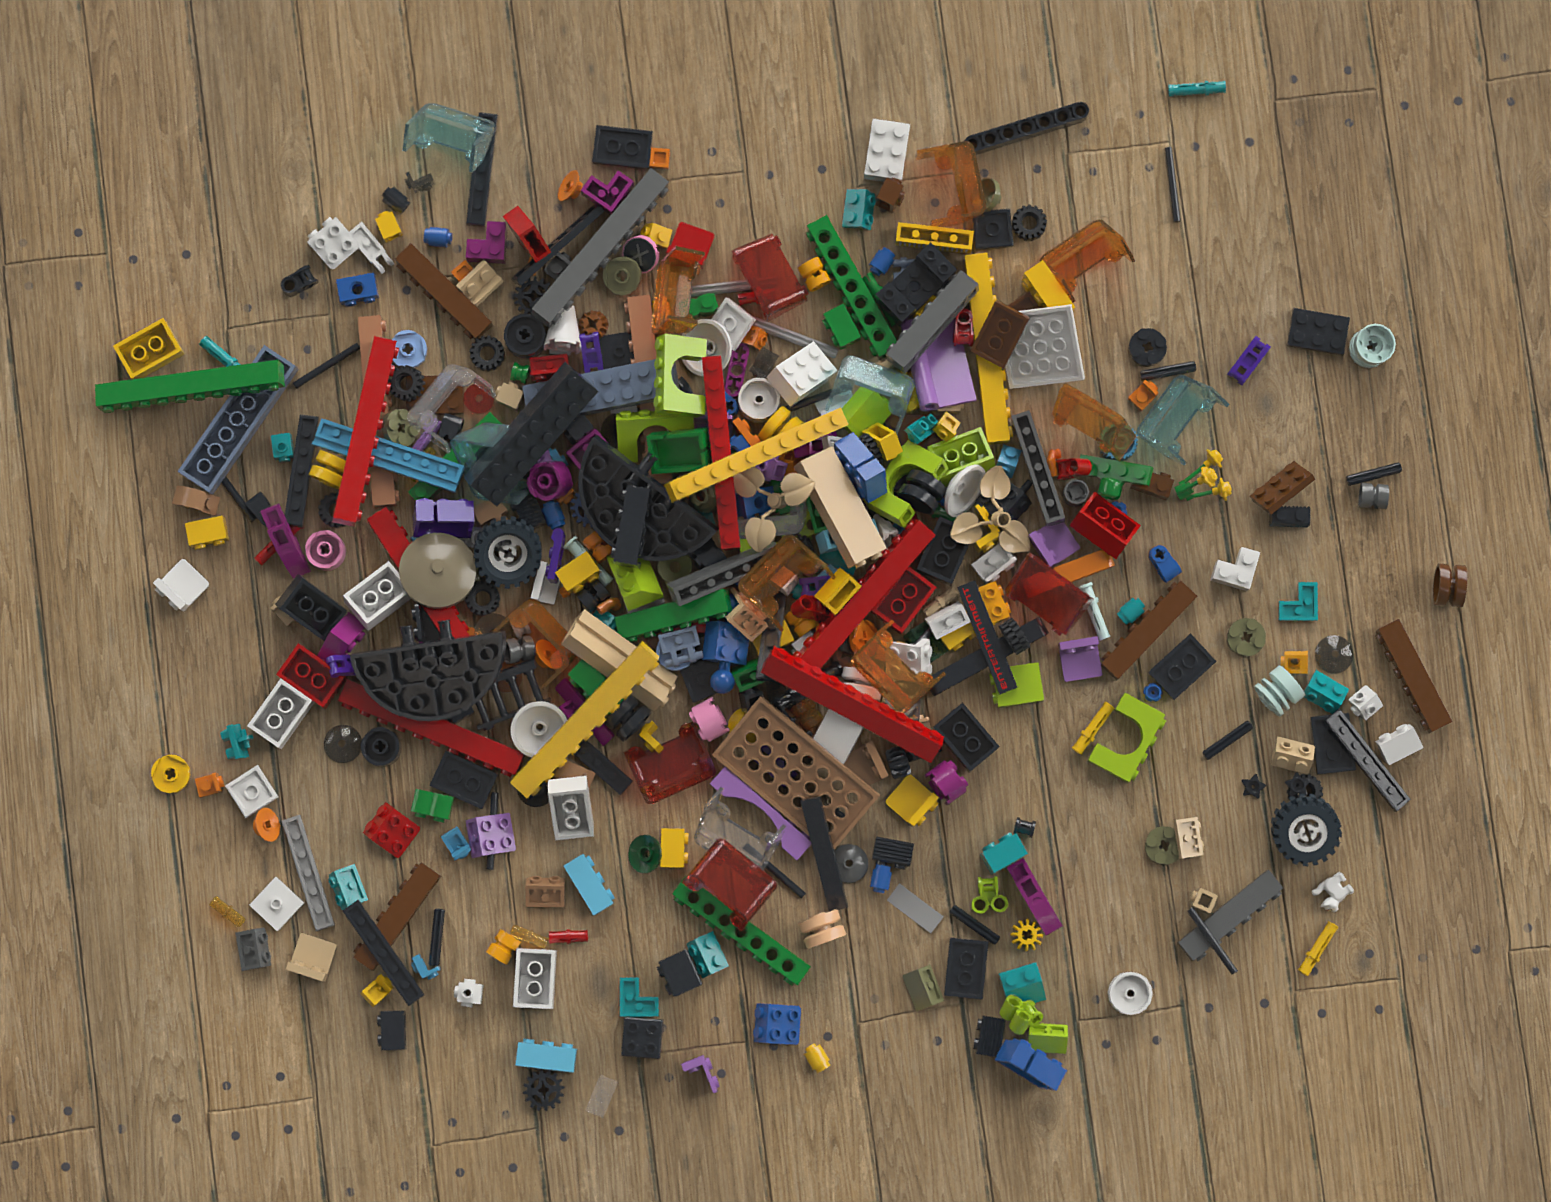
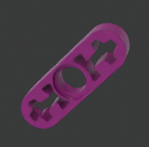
[725,343,749,398]

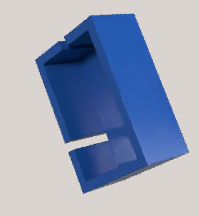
[834,432,887,503]
[995,1038,1067,1091]

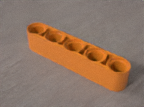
[1021,550,1115,599]

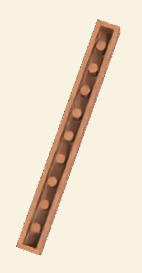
[624,295,673,486]
[358,315,400,508]

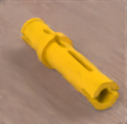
[1072,702,1115,755]
[1298,921,1339,977]

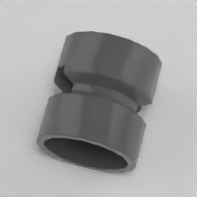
[1062,479,1089,507]
[1358,483,1389,510]
[504,635,536,664]

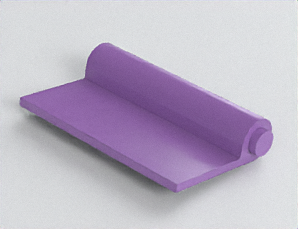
[901,318,977,411]

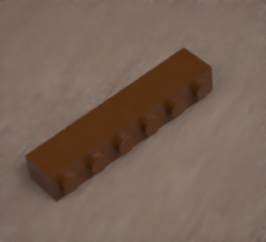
[395,243,493,340]
[1101,581,1197,681]
[1375,619,1452,733]
[353,862,442,971]

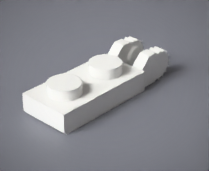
[349,222,394,274]

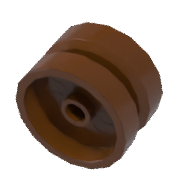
[1433,563,1467,607]

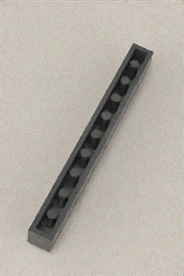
[531,168,669,328]

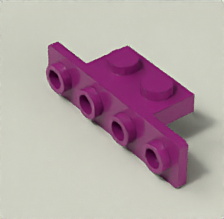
[555,677,615,746]

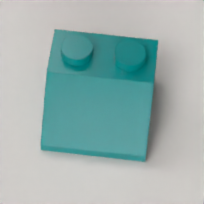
[998,962,1047,1003]

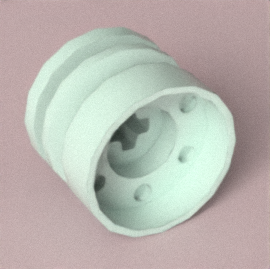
[1349,324,1396,368]
[1253,665,1305,717]

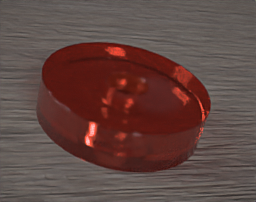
[463,383,495,414]

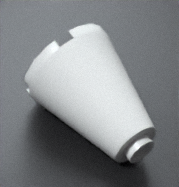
[544,305,581,356]

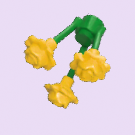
[1174,449,1232,501]

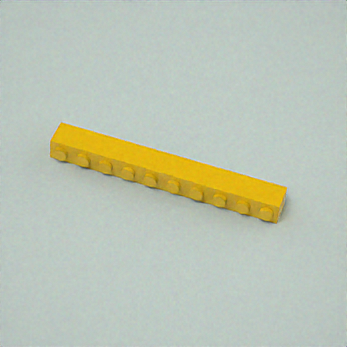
[964,253,1013,445]
[664,407,849,502]
[510,641,659,798]

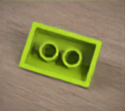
[927,427,995,487]
[606,555,664,611]

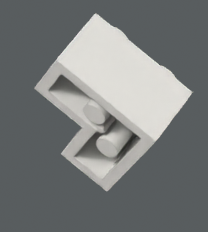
[1210,547,1260,591]

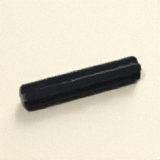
[1140,361,1196,381]
[1346,462,1402,486]
[1202,721,1253,760]
[949,905,1000,945]
[429,908,445,966]

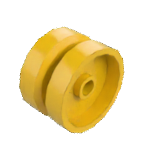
[758,406,804,442]
[308,450,346,490]

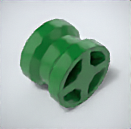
[510,362,530,384]

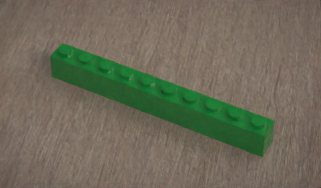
[95,360,285,413]

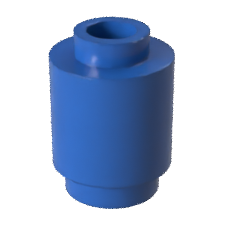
[424,227,453,248]
[869,247,896,276]
[541,500,565,530]
[870,864,892,893]

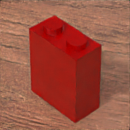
[502,206,551,263]

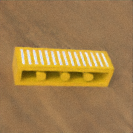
[895,222,974,254]

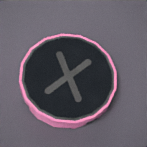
[622,235,659,273]

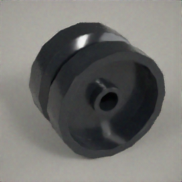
[504,314,547,359]
[897,469,947,515]
[604,694,652,742]

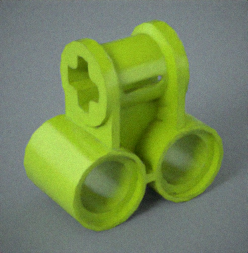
[971,876,1008,914]
[999,995,1044,1035]

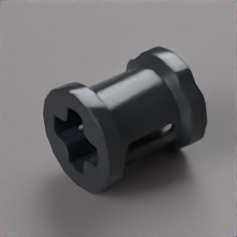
[1013,817,1036,838]

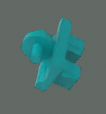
[904,414,938,444]
[220,724,254,759]

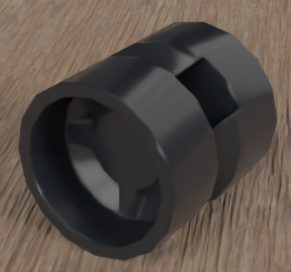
[575,579,612,613]

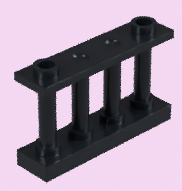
[476,658,551,731]

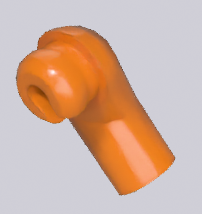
[1047,449,1061,477]
[596,597,621,615]

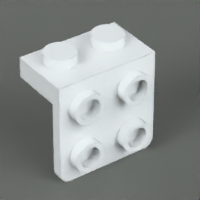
[307,217,359,269]
[153,559,209,611]
[885,638,932,683]

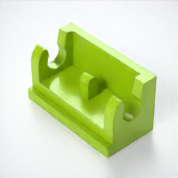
[1027,1023,1068,1054]

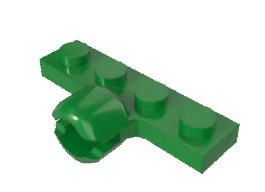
[1080,454,1153,500]

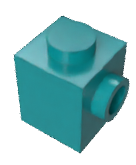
[271,433,294,463]

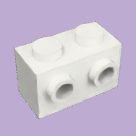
[1375,724,1423,765]

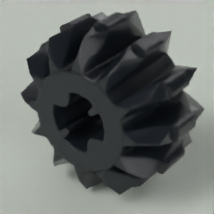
[885,746,911,779]

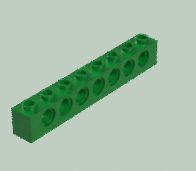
[805,215,897,360]
[672,875,811,986]

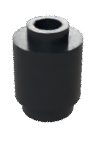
[382,187,410,214]

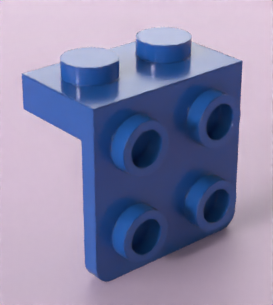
[753,1003,801,1045]

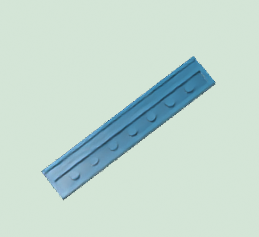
[312,418,465,493]

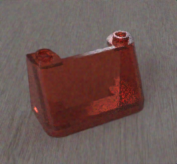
[731,233,809,322]
[1005,551,1094,636]
[623,721,716,804]
[682,838,777,931]

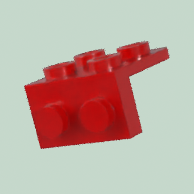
[666,222,714,270]
[530,354,569,383]
[363,802,420,858]

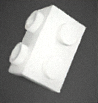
[971,543,1017,583]

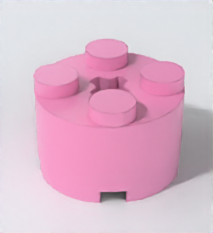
[305,530,346,571]
[689,697,730,742]

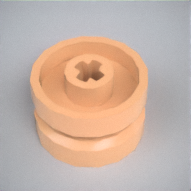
[798,909,846,949]

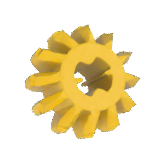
[1010,918,1043,952]

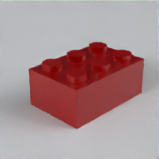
[1069,492,1141,559]
[871,567,937,635]
[276,643,348,709]

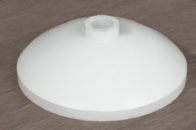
[682,319,732,376]
[944,465,985,517]
[511,701,567,757]

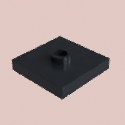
[972,208,1014,250]
[599,332,634,369]

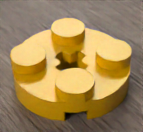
[151,755,191,793]

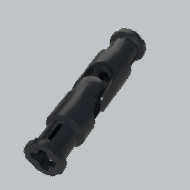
[772,661,843,713]

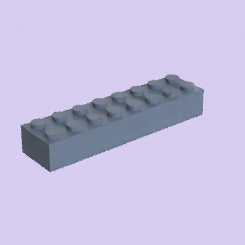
[178,345,299,495]
[522,359,680,416]

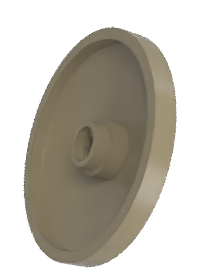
[399,533,476,609]

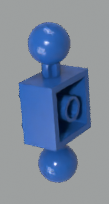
[702,593,749,694]

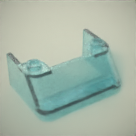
[402,103,495,172]
[825,355,914,435]
[1137,375,1230,465]
[450,422,530,505]

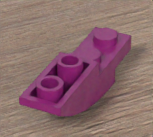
[260,503,311,579]
[1007,858,1063,936]

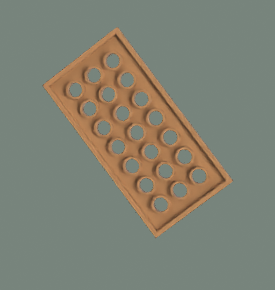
[712,696,880,850]

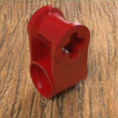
[953,309,974,347]
[1056,458,1092,480]
[790,595,829,621]

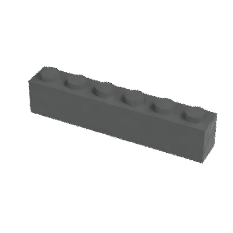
[886,271,979,374]
[1011,410,1065,527]
[667,541,784,606]
[1177,870,1283,961]

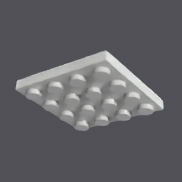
[1006,304,1085,389]

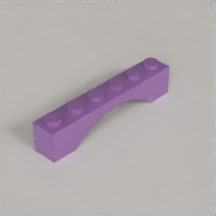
[710,767,811,861]

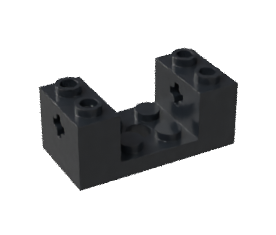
[874,242,957,326]

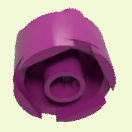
[527,460,573,501]
[925,760,968,805]

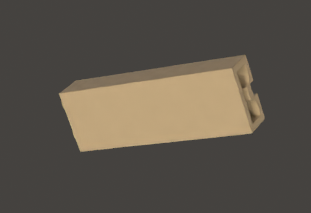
[794,446,887,568]
[561,609,677,711]

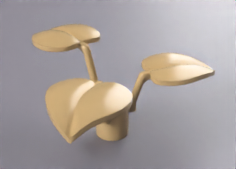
[950,465,1031,553]
[734,467,815,553]

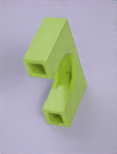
[653,334,707,418]
[616,409,694,462]
[864,440,949,528]
[1087,693,1166,783]

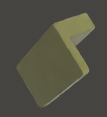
[903,965,944,1011]

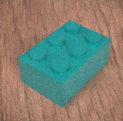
[980,832,1028,875]

